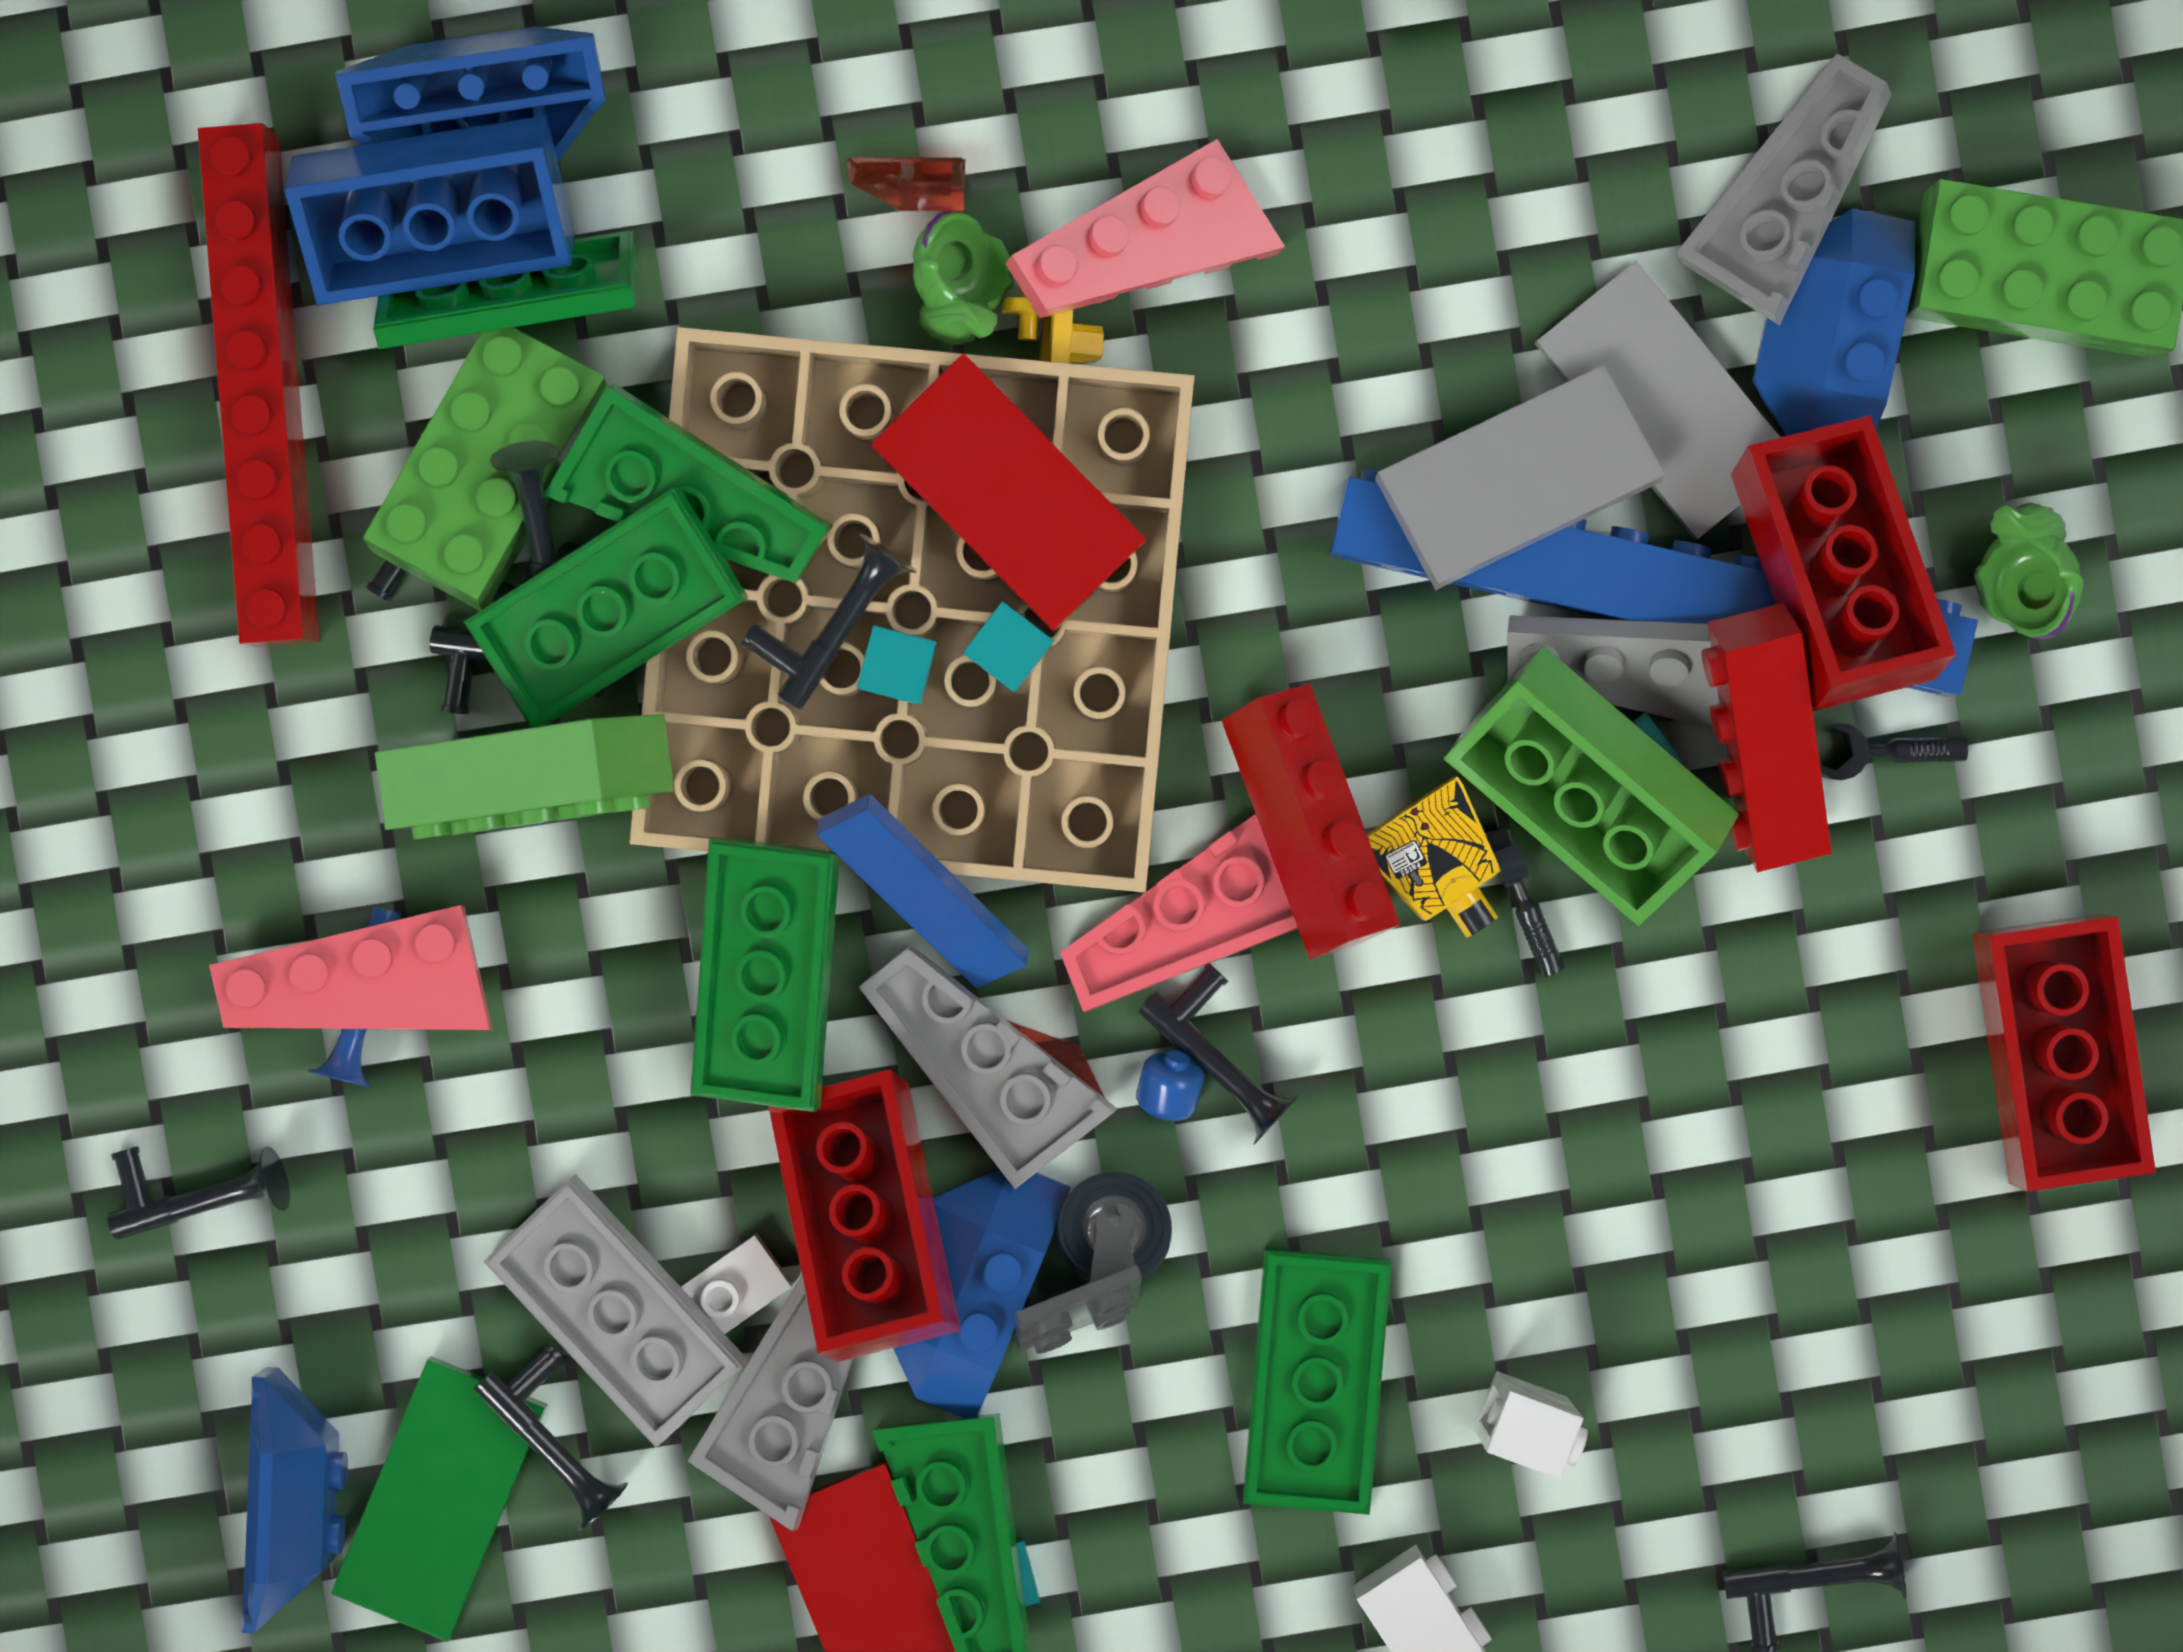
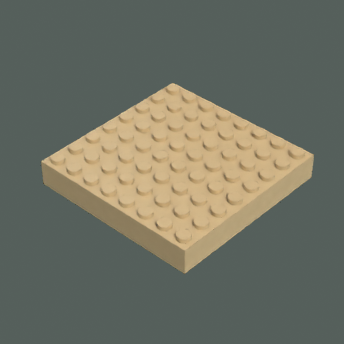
[630,327,1194,893]

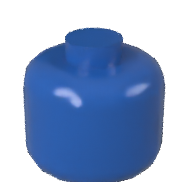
[1136,1050,1204,1121]

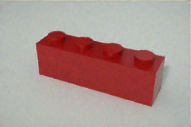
[1701,603,1832,873]
[1221,684,1400,960]

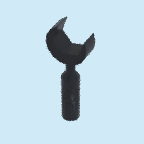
[1820,723,1968,780]
[1486,826,1565,977]

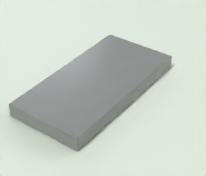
[1534,260,1780,541]
[1375,365,1666,590]
[483,1174,749,1448]

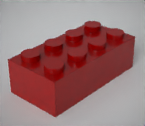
[1731,415,1956,711]
[1972,914,2156,1192]
[768,1070,961,1362]

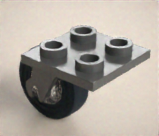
[1015,1172,1172,1354]

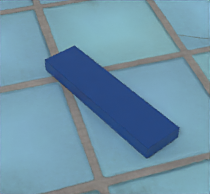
[816,794,1029,989]

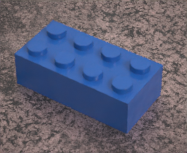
[284,115,575,306]

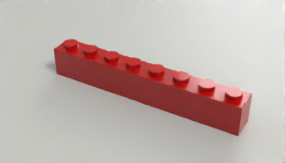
[197,123,320,647]

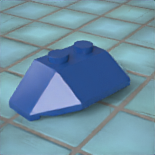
[335,26,606,161]
[1752,208,1915,436]
[893,1168,1070,1417]
[241,1367,348,1634]

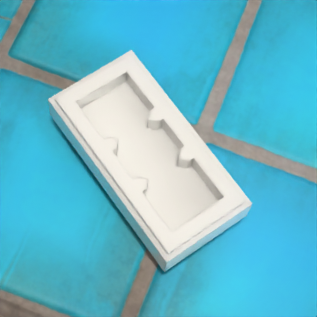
[680,1233,793,1334]

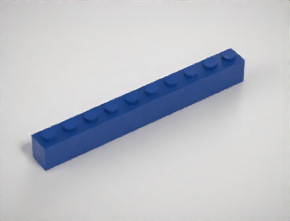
[1328,469,1978,697]

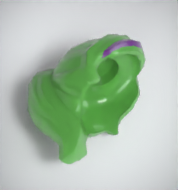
[913,209,1015,346]
[1974,503,2083,640]

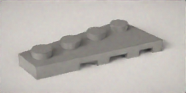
[1676,54,1892,326]
[1507,615,1719,728]
[859,946,1118,1189]
[688,1275,853,1531]

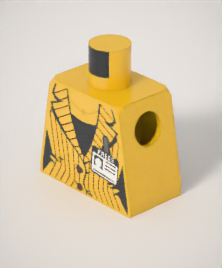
[1367,777,1501,938]

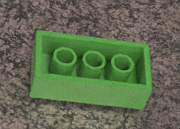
[1906,179,2183,358]
[363,327,607,611]
[1443,645,1739,926]
[375,714,675,840]

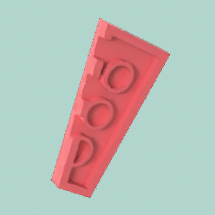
[1005,139,1285,318]
[1060,814,1298,1013]
[209,905,493,1030]

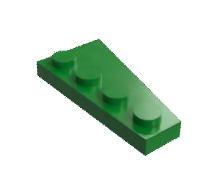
[544,383,833,583]
[871,1413,1031,1652]

